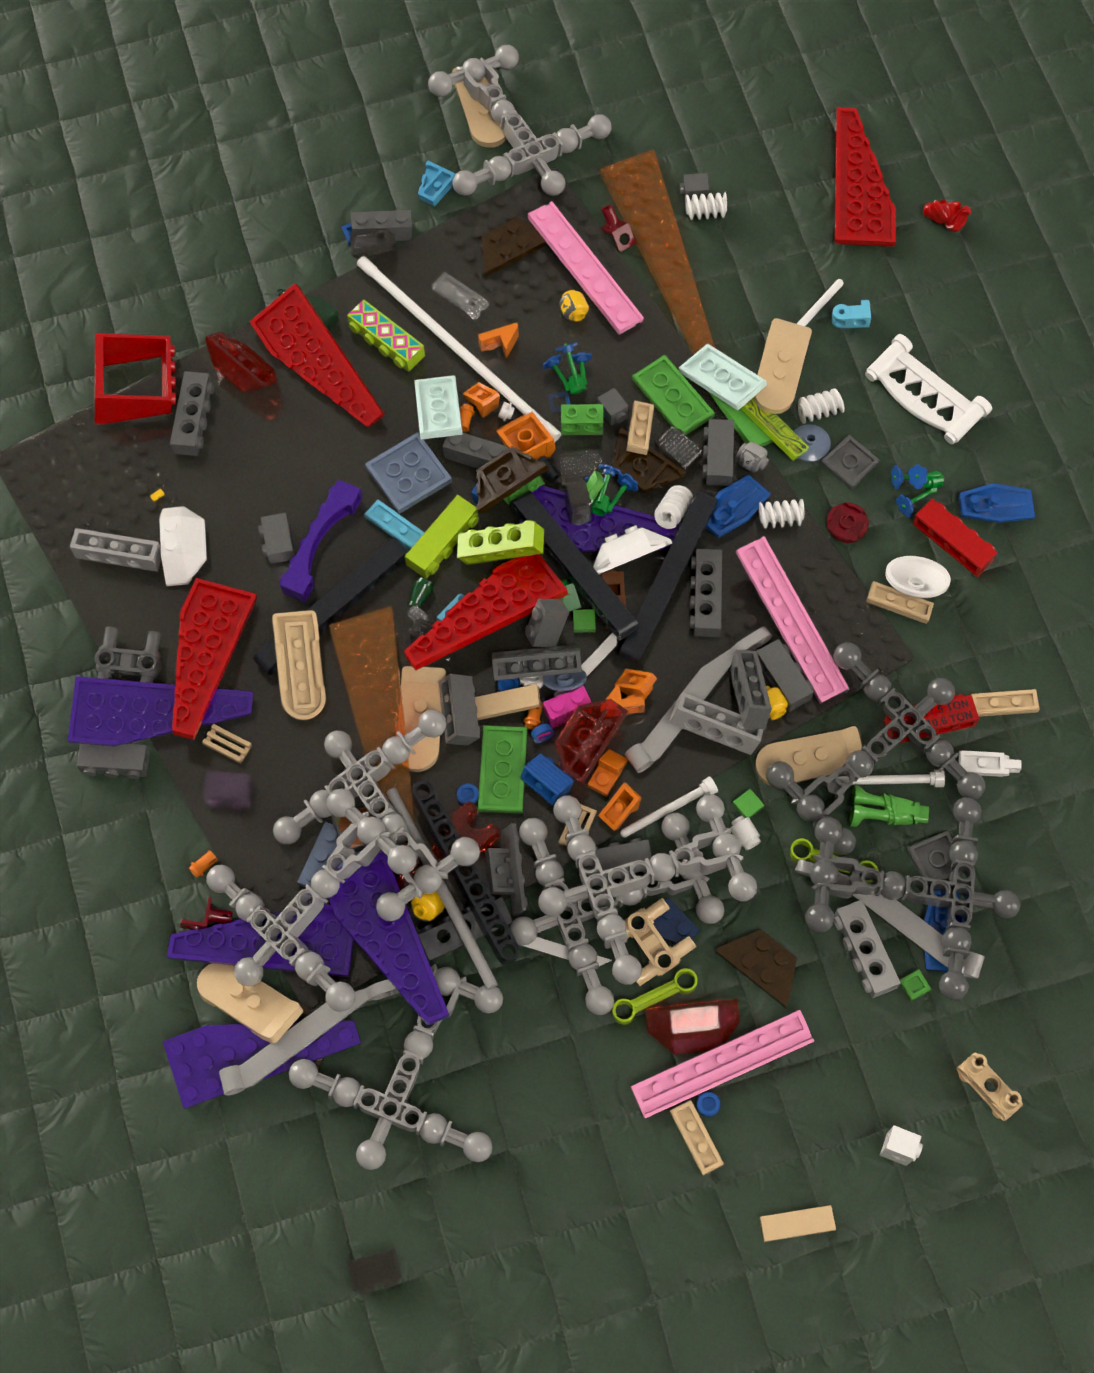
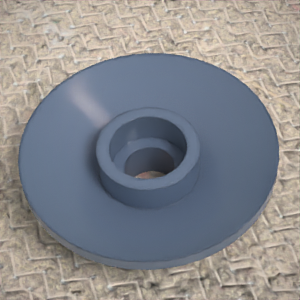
[793,424,831,462]
[543,670,587,692]

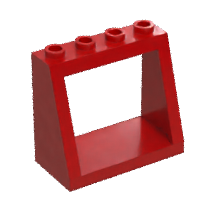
[95,333,176,424]

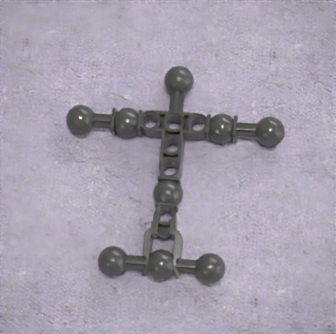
[766,642,986,856]
[805,797,1021,1000]

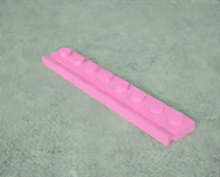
[528,201,644,335]
[736,536,849,704]
[630,1010,814,1118]

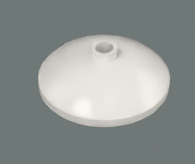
[885,556,951,598]

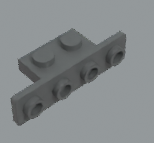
[485,823,528,916]

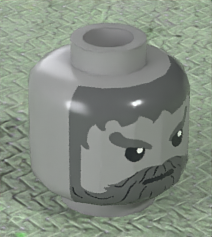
[736,441,769,473]

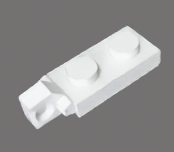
[958,751,1021,777]

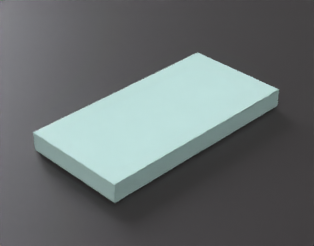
[679,343,767,410]
[414,375,463,439]

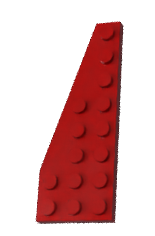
[835,107,896,246]
[249,283,385,427]
[404,554,568,671]
[172,578,257,740]

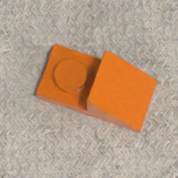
[478,322,519,358]
[463,382,500,418]
[614,669,657,701]
[600,684,645,718]
[588,749,629,797]
[598,782,642,831]

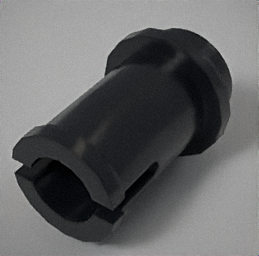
[537,456,561,483]

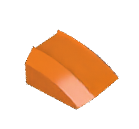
[496,412,556,460]

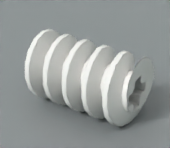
[685,192,727,220]
[798,389,844,424]
[654,485,693,529]
[759,499,805,529]

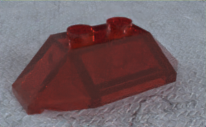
[205,331,277,392]
[555,699,628,784]
[645,999,740,1055]

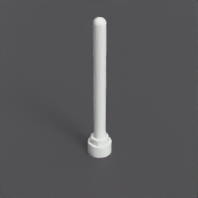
[797,279,843,326]
[838,770,945,787]
[620,776,718,837]

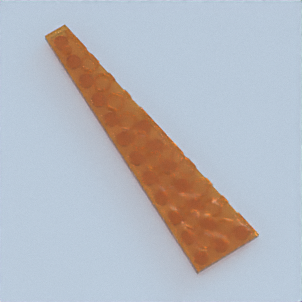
[600,149,715,355]
[329,606,420,869]

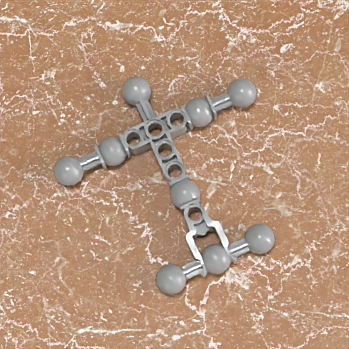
[428,45,612,196]
[273,710,480,921]
[206,789,416,1012]
[538,794,758,985]
[509,813,725,1015]
[288,964,503,1170]

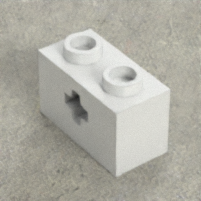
[880,1126,923,1166]

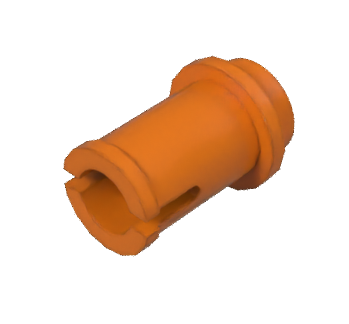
[459,404,475,432]
[524,702,543,730]
[189,850,218,878]

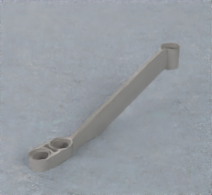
[625,627,772,773]
[795,860,985,979]
[219,979,399,1095]

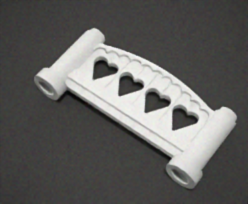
[865,334,992,444]

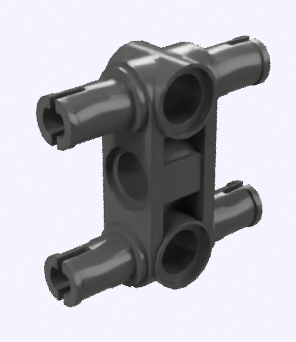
[95,627,162,683]

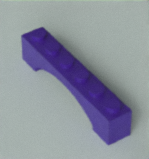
[279,480,363,603]

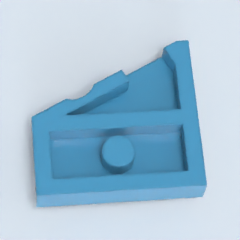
[418,161,455,207]

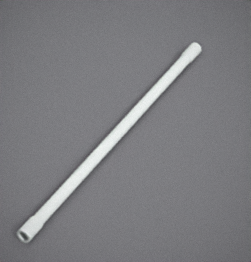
[357,256,561,442]

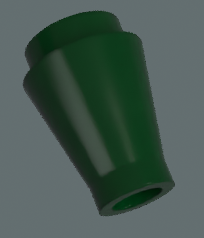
[408,577,434,611]

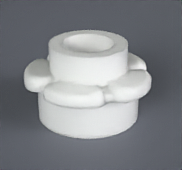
[498,402,515,421]

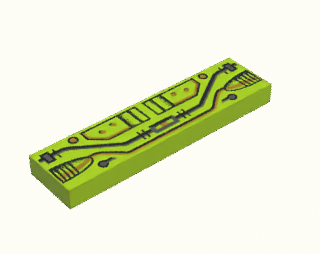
[740,398,809,461]

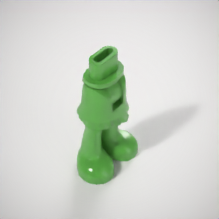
[849,785,929,827]

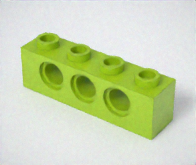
[457,520,544,565]

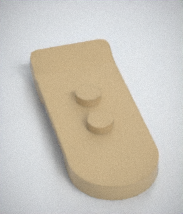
[452,68,507,148]
[753,318,812,414]
[272,610,326,720]
[396,666,446,772]
[755,726,864,786]
[197,963,303,1043]

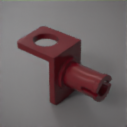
[601,204,636,252]
[180,897,233,930]

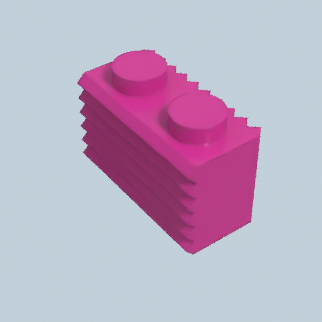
[543,685,591,729]

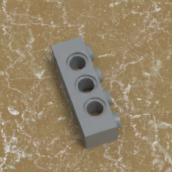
[70,528,161,572]
[669,692,763,755]
[834,900,901,998]

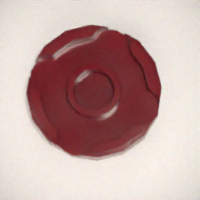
[826,502,869,543]

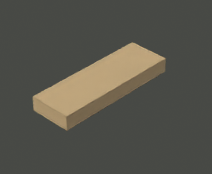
[626,401,654,455]
[866,581,934,624]
[475,684,541,720]
[971,689,1040,717]
[670,1100,724,1176]
[760,1205,836,1242]

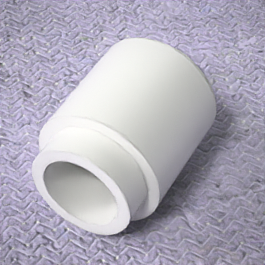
[731,816,761,851]

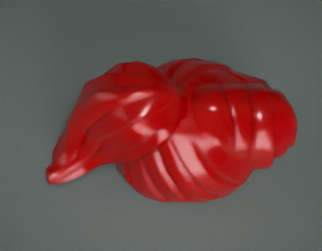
[923,199,971,232]

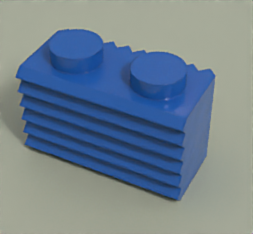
[520,753,574,806]

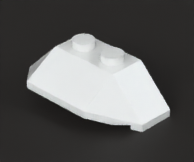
[160,506,207,586]
[593,525,672,574]

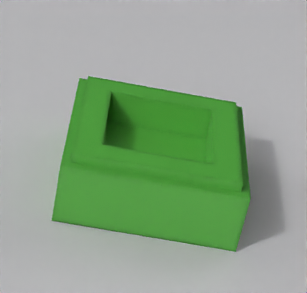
[584,470,604,500]
[573,609,596,633]
[733,789,764,818]
[900,969,931,1002]

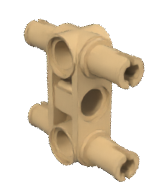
[624,898,697,986]
[957,1053,1023,1121]

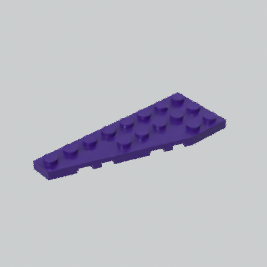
[519,486,682,552]
[68,676,254,747]
[328,852,449,1025]
[167,904,354,977]
[163,1021,362,1109]

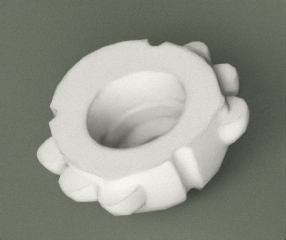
[519,676,544,689]

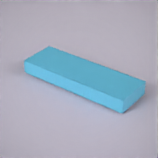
[364,499,424,549]

